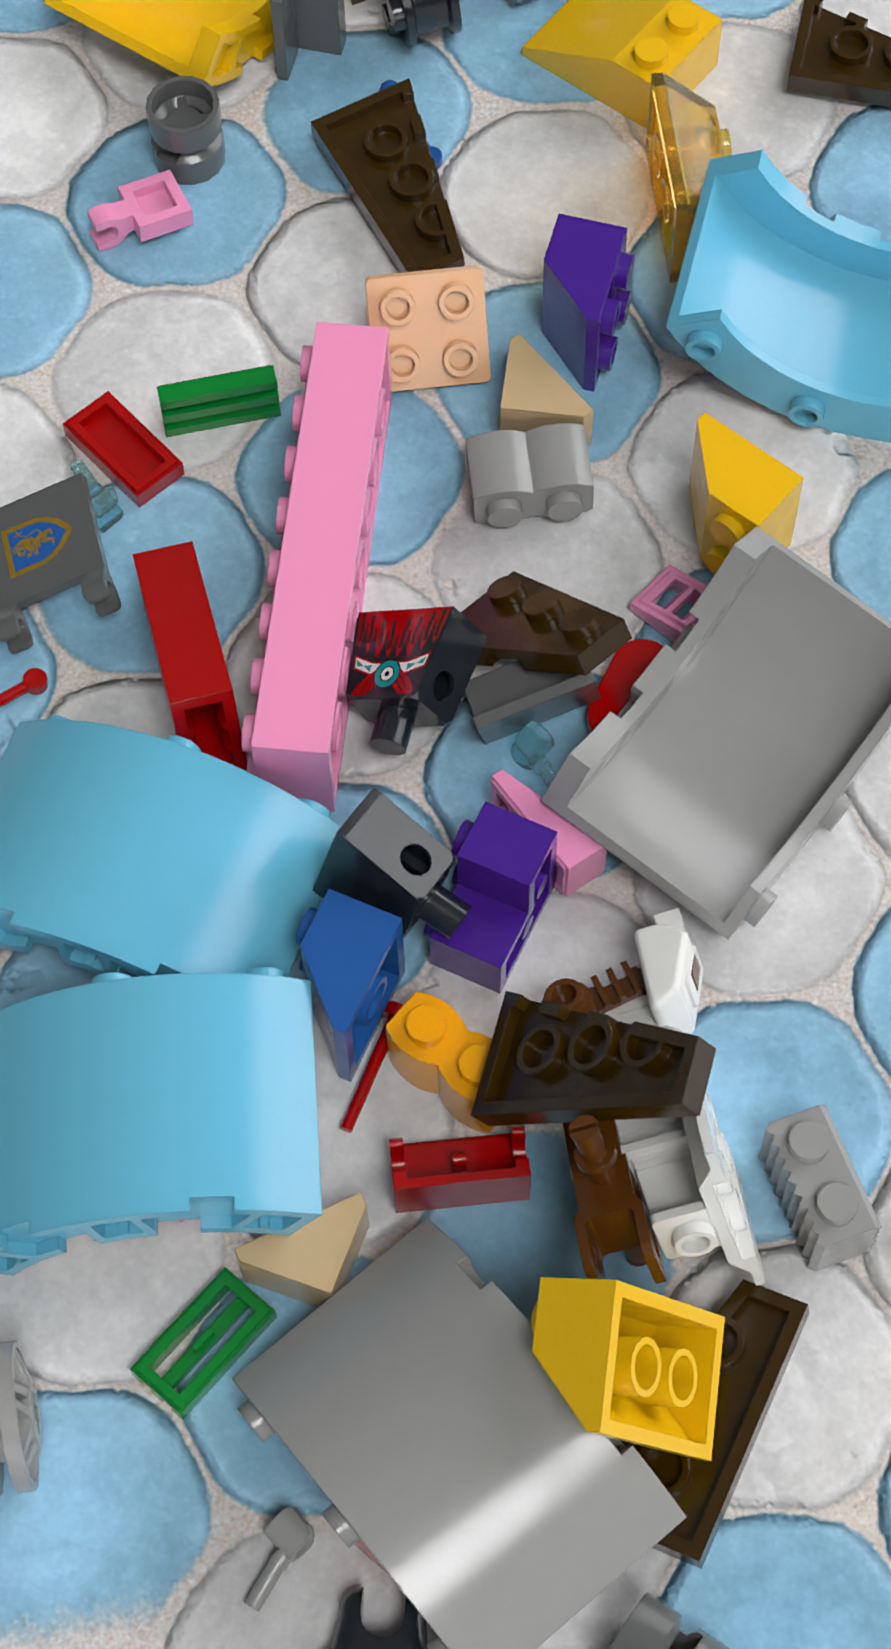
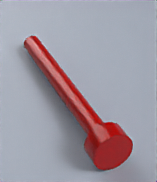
[340,1001,403,1133]

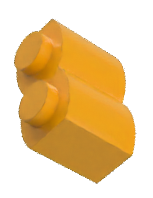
[386,992,496,1133]

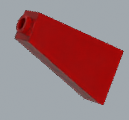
[132,541,247,771]

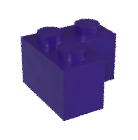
[424,801,557,994]

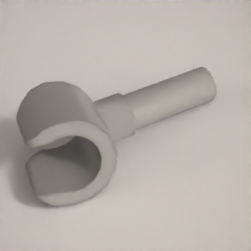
[244,1507,315,1612]

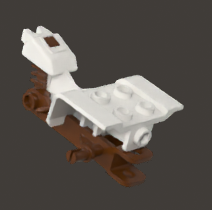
[541,908,766,1286]

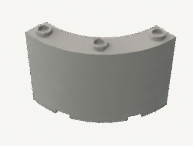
[540,526,891,940]
[232,1218,687,1649]

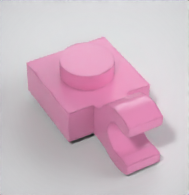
[87,169,193,251]

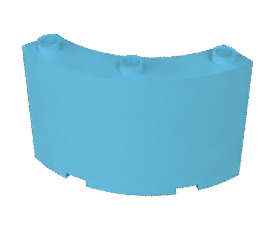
[666,149,891,443]
[0,715,340,977]
[0,967,322,1276]

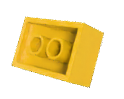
[522,0,722,132]

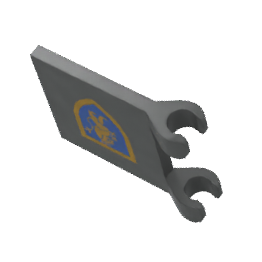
[0,472,121,655]

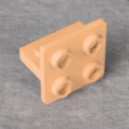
[365,265,491,392]

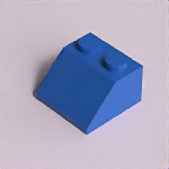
[296,889,405,1082]

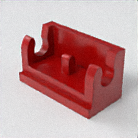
[389,1125,531,1213]

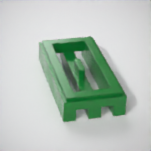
[157,365,281,438]
[130,1267,277,1420]

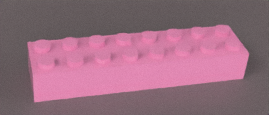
[242,322,392,812]

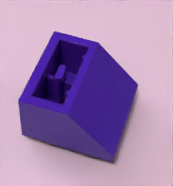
[541,213,635,392]

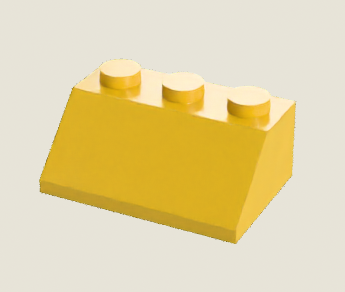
[531,1277,725,1461]

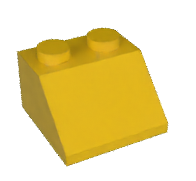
[689,412,804,575]

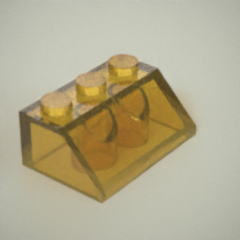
[645,72,732,283]

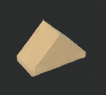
[500,333,594,446]
[234,1192,369,1307]

